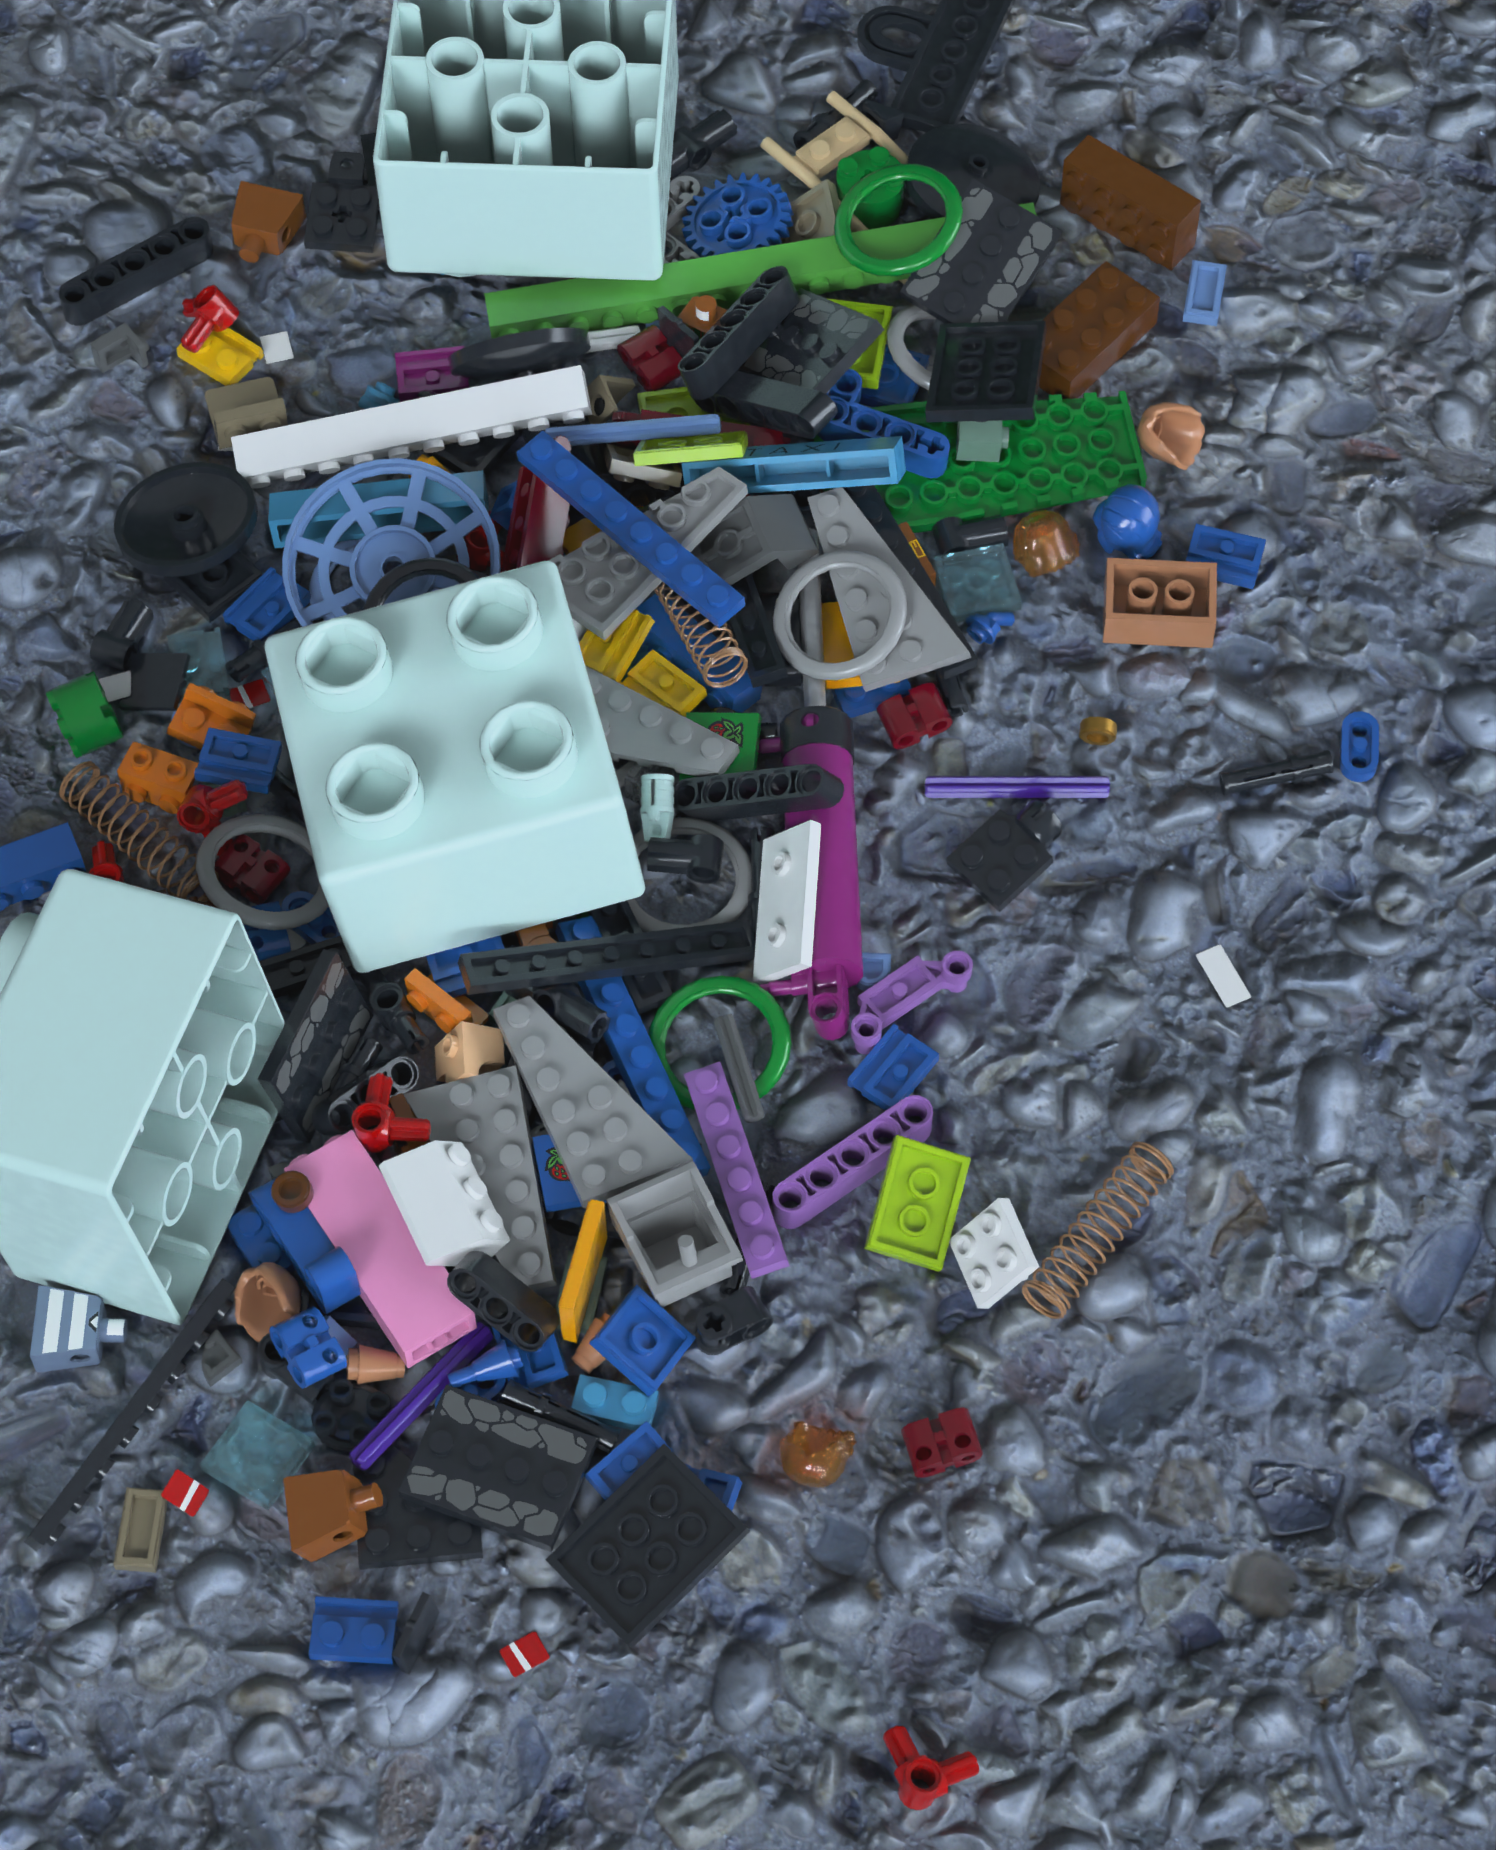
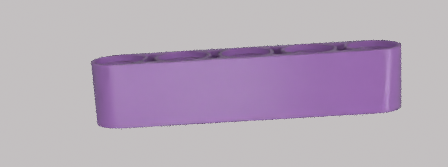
[772,1095,933,1229]

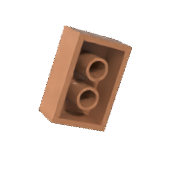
[1103,558,1217,648]

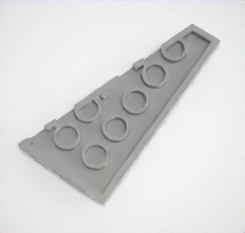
[549,467,748,641]
[808,487,971,692]
[586,666,740,777]
[493,996,693,1208]
[404,1065,557,1291]

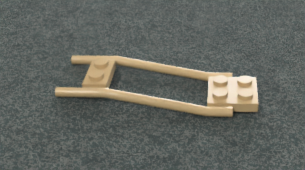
[761,91,908,284]

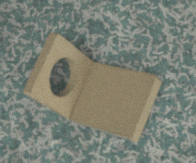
[587,375,635,424]

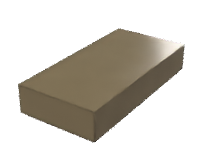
[113,1487,168,1573]

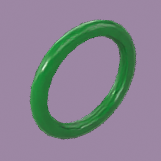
[834,164,963,276]
[648,975,792,1111]

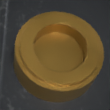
[1079,717,1117,745]

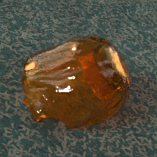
[1013,510,1081,578]
[779,1420,857,1488]

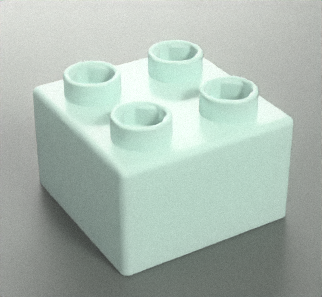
[373,0,679,281]
[265,561,645,973]
[0,869,285,1325]

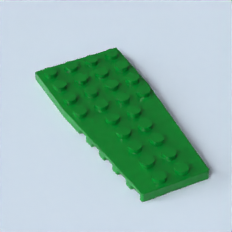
[812,391,1147,533]

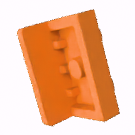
[117,742,199,814]
[404,968,489,1034]

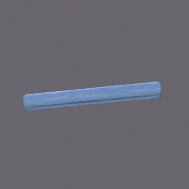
[545,414,721,446]

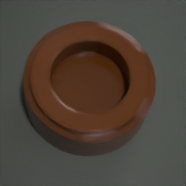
[271,1171,314,1213]

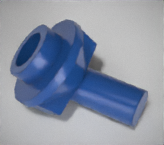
[966,612,1015,644]

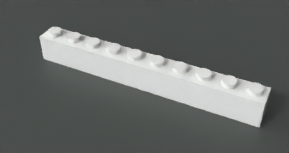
[231,365,592,488]

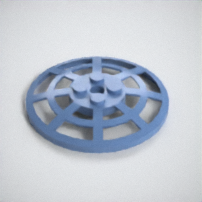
[282,458,501,627]

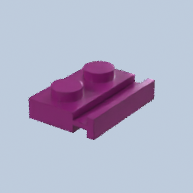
[395,346,469,402]

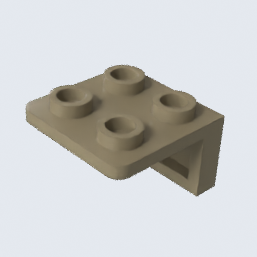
[205,377,288,450]

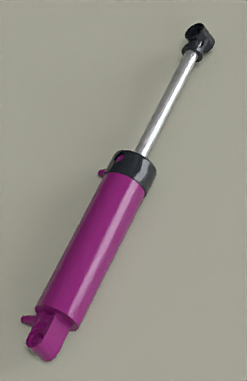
[758,489,863,1040]

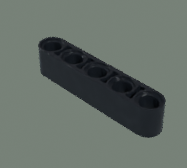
[58,217,213,326]
[678,266,799,400]
[693,371,838,439]
[673,764,844,822]

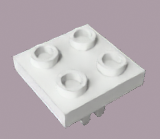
[949,1198,1039,1309]

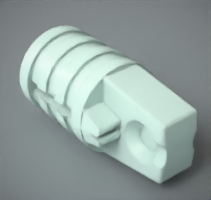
[640,774,674,843]

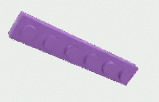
[684,1061,790,1279]

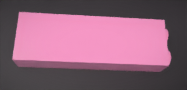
[284,1130,477,1368]

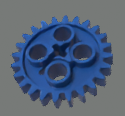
[682,173,794,258]

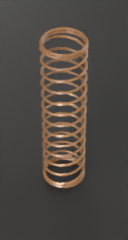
[654,583,748,688]
[59,761,219,902]
[1022,1142,1174,1319]

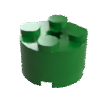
[836,146,905,229]
[45,671,124,759]

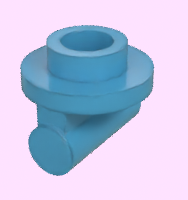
[358,381,400,409]

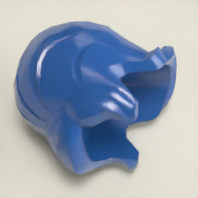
[1092,484,1162,559]

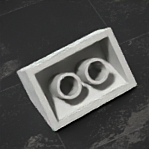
[379,1140,510,1267]

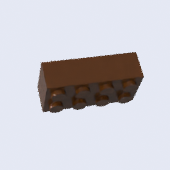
[1060,134,1201,271]
[1039,261,1160,399]

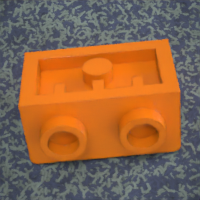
[166,683,256,750]

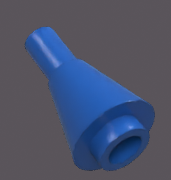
[447,1339,524,1388]

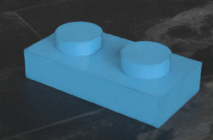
[571,1374,659,1431]

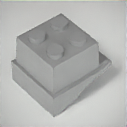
[606,1161,743,1307]

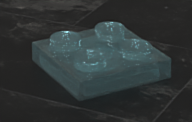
[933,543,1022,623]
[200,1400,315,1511]

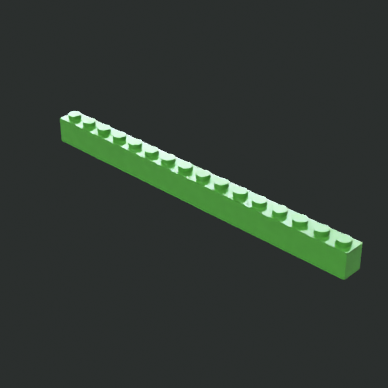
[484,202,1036,338]

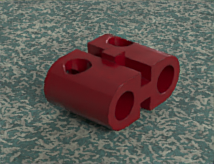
[617,325,682,392]
[876,683,953,749]
[215,834,290,905]
[901,1407,983,1478]

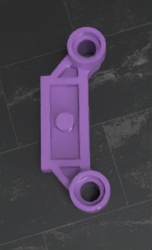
[851,951,973,1055]

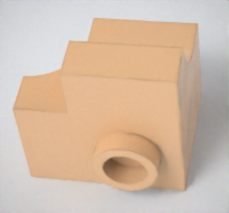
[434,1021,505,1083]

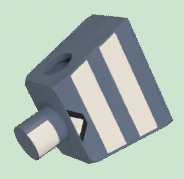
[30,1286,127,1372]

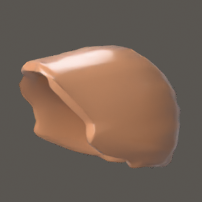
[1137,402,1205,470]
[234,1262,301,1342]

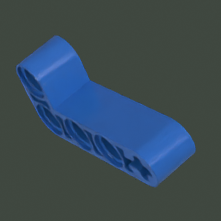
[817,369,950,478]
[249,1174,361,1314]

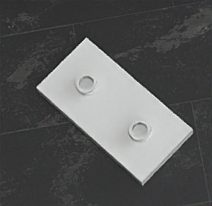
[753,820,821,984]

